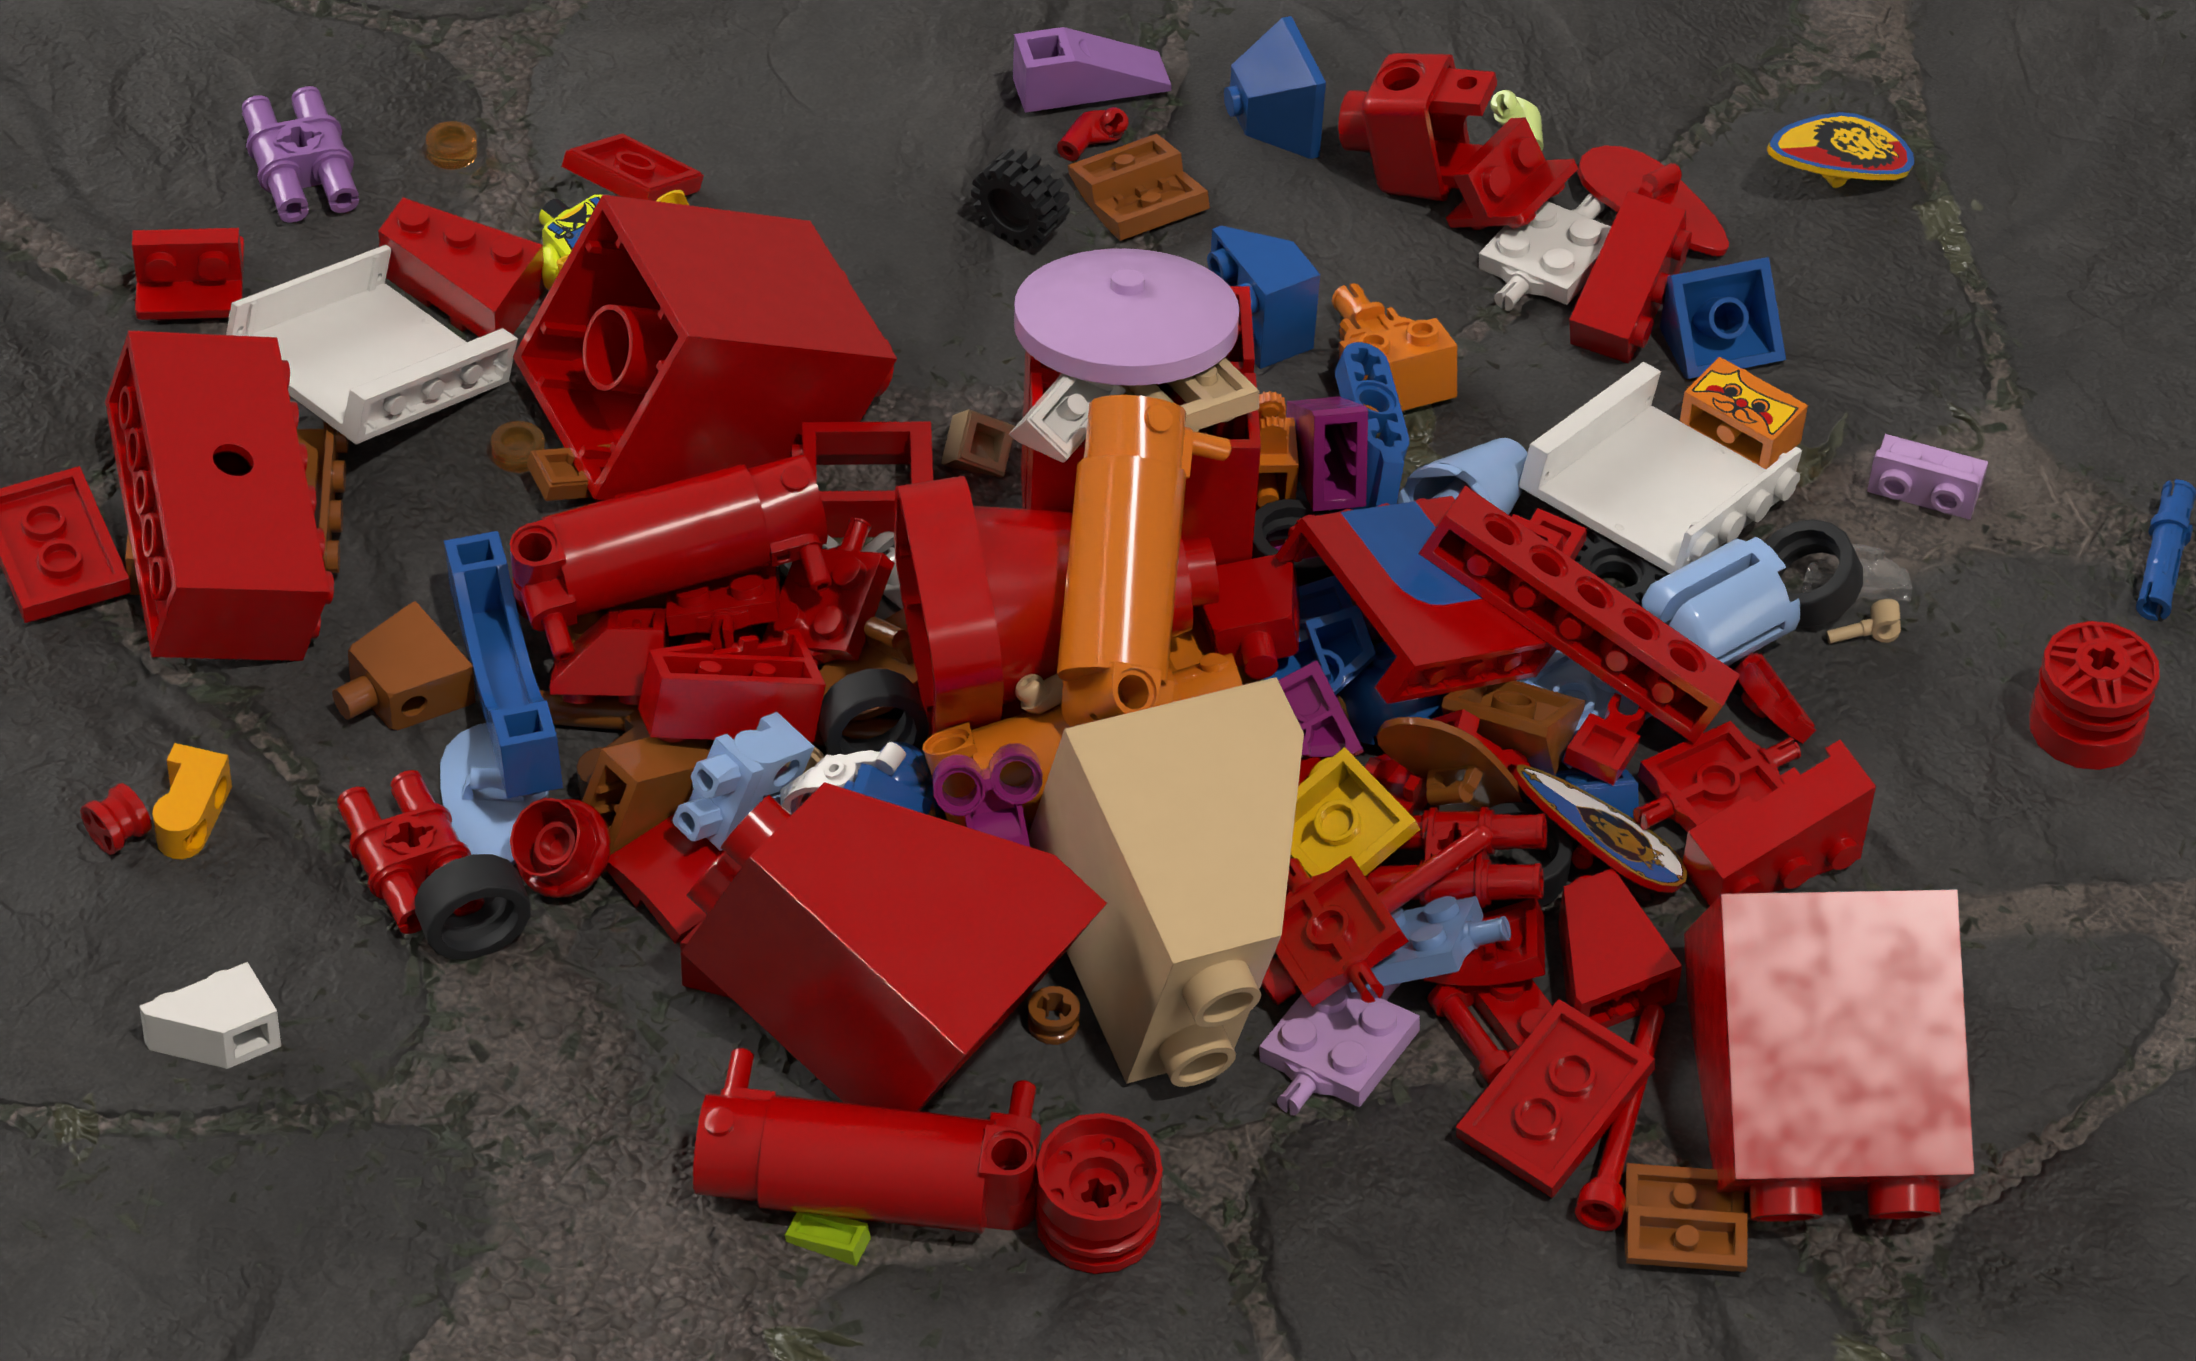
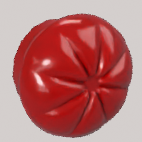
[510,798,611,898]

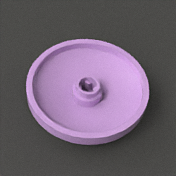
[1014,248,1239,386]

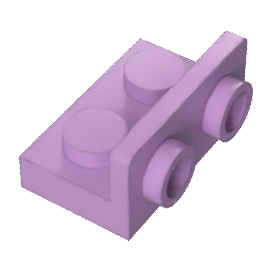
[1867,434,1988,520]

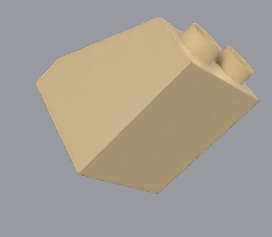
[1028,677,1304,1087]

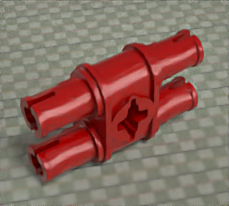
[337,770,484,934]
[1368,807,1547,908]

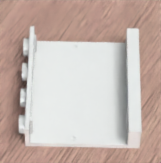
[226,245,518,444]
[1518,362,1802,574]

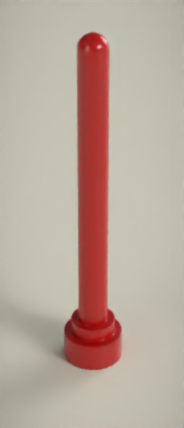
[1261,825,1493,1006]
[1575,1004,1665,1231]

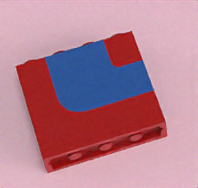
[1276,496,1557,704]

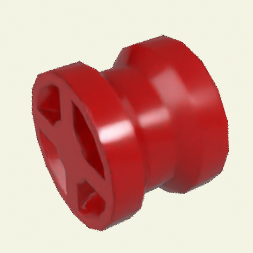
[80,783,152,855]

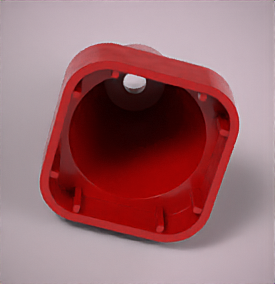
[894,476,1219,737]

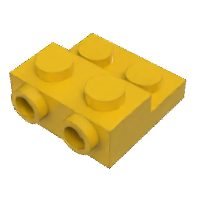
[1290,747,1420,878]

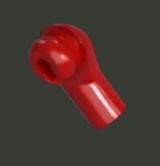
[1057,107,1129,161]

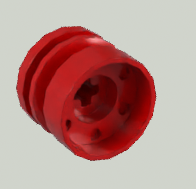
[2029,621,2160,770]
[1035,1113,1163,1274]

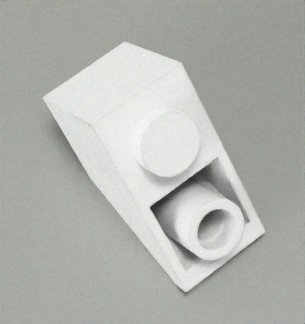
[139,962,281,1069]

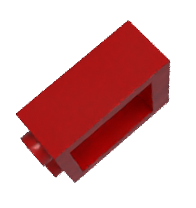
[792,421,933,538]

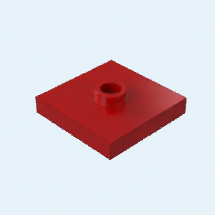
[561,133,704,201]

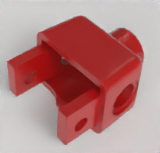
[1338,53,1498,201]

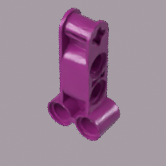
[933,743,1043,847]

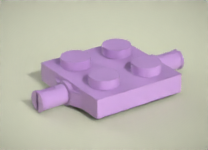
[1259,983,1420,1115]

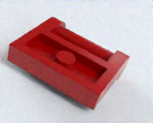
[1427,978,1552,1085]

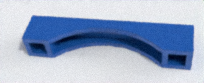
[444,531,563,799]

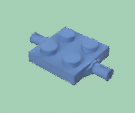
[1348,896,1511,993]

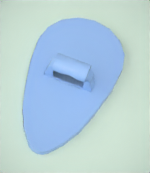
[440,723,549,866]

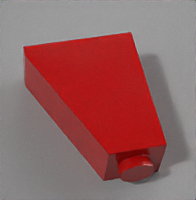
[1558,868,1682,1028]

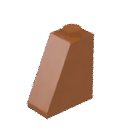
[582,737,714,872]

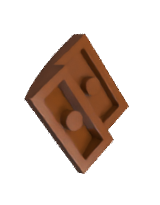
[1068,134,1210,241]
[1624,1163,1747,1272]

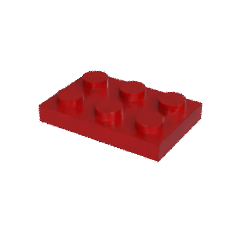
[0,466,131,623]
[1456,999,1655,1199]

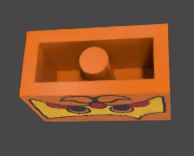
[1680,357,1808,469]

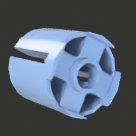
[1642,537,1800,666]

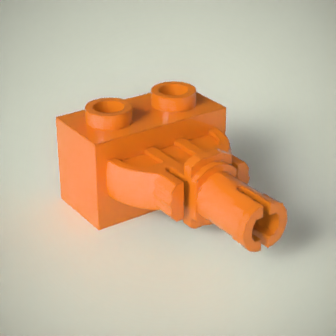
[1332,283,1457,412]

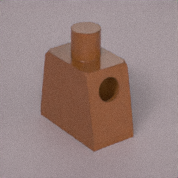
[332,601,475,731]

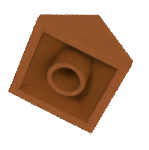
[1442,681,1586,776]

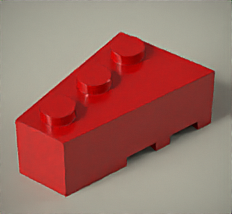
[1569,191,1692,364]
[378,197,545,337]
[638,629,826,743]

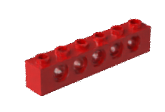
[1418,485,1740,743]

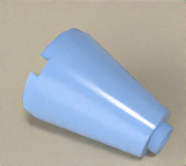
[1398,438,1528,515]

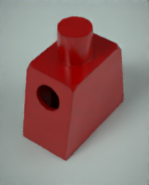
[1195,554,1300,679]

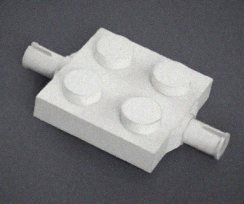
[1479,194,1611,311]

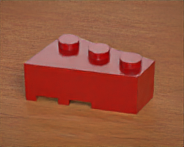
[1683,739,1876,905]

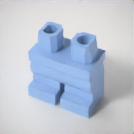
[672,712,815,850]

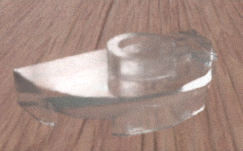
[1802,544,1912,601]

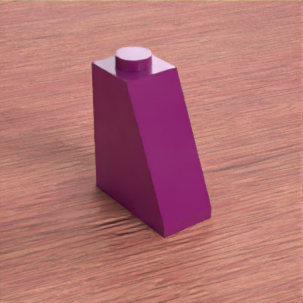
[1286,396,1368,511]

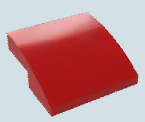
[605,814,725,944]
[1423,899,1545,986]

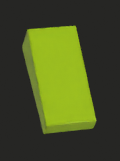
[785,1212,871,1266]

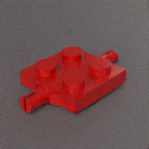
[761,517,895,666]
[666,562,780,650]
[1633,721,1801,833]
[1275,856,1409,1007]

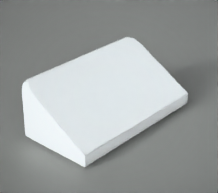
[1009,373,1126,463]

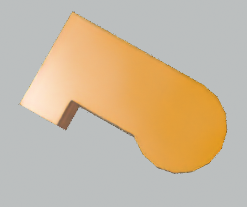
[152,743,232,859]

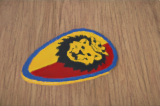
[1767,112,1914,188]

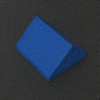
[1660,257,1786,379]

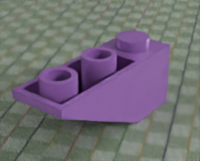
[1013,27,1171,113]

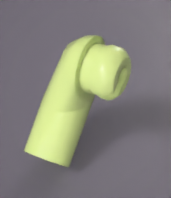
[1490,90,1544,151]

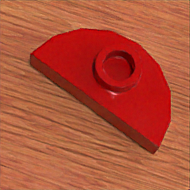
[1735,653,1816,743]

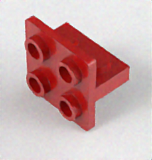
[1446,117,1578,230]
[132,228,245,320]

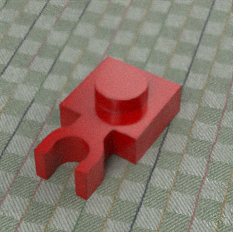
[1563,693,1647,786]

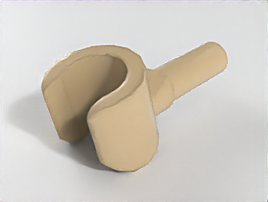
[1826,599,1901,644]

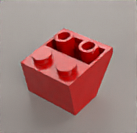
[550,608,666,705]

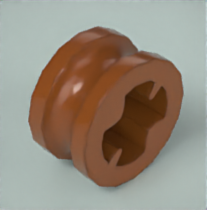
[1028,986,1080,1045]

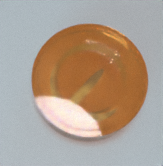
[426,121,478,170]
[491,421,545,473]

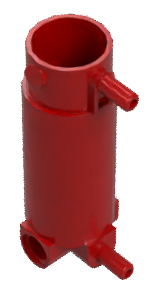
[510,454,832,661]
[693,1048,1042,1233]

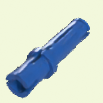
[2136,479,2196,621]

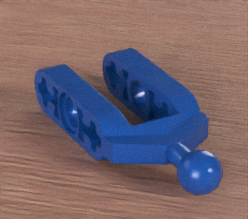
[1331,342,1409,513]

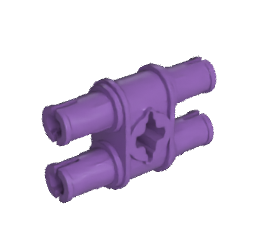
[241,86,359,223]

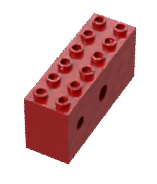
[105,330,334,661]

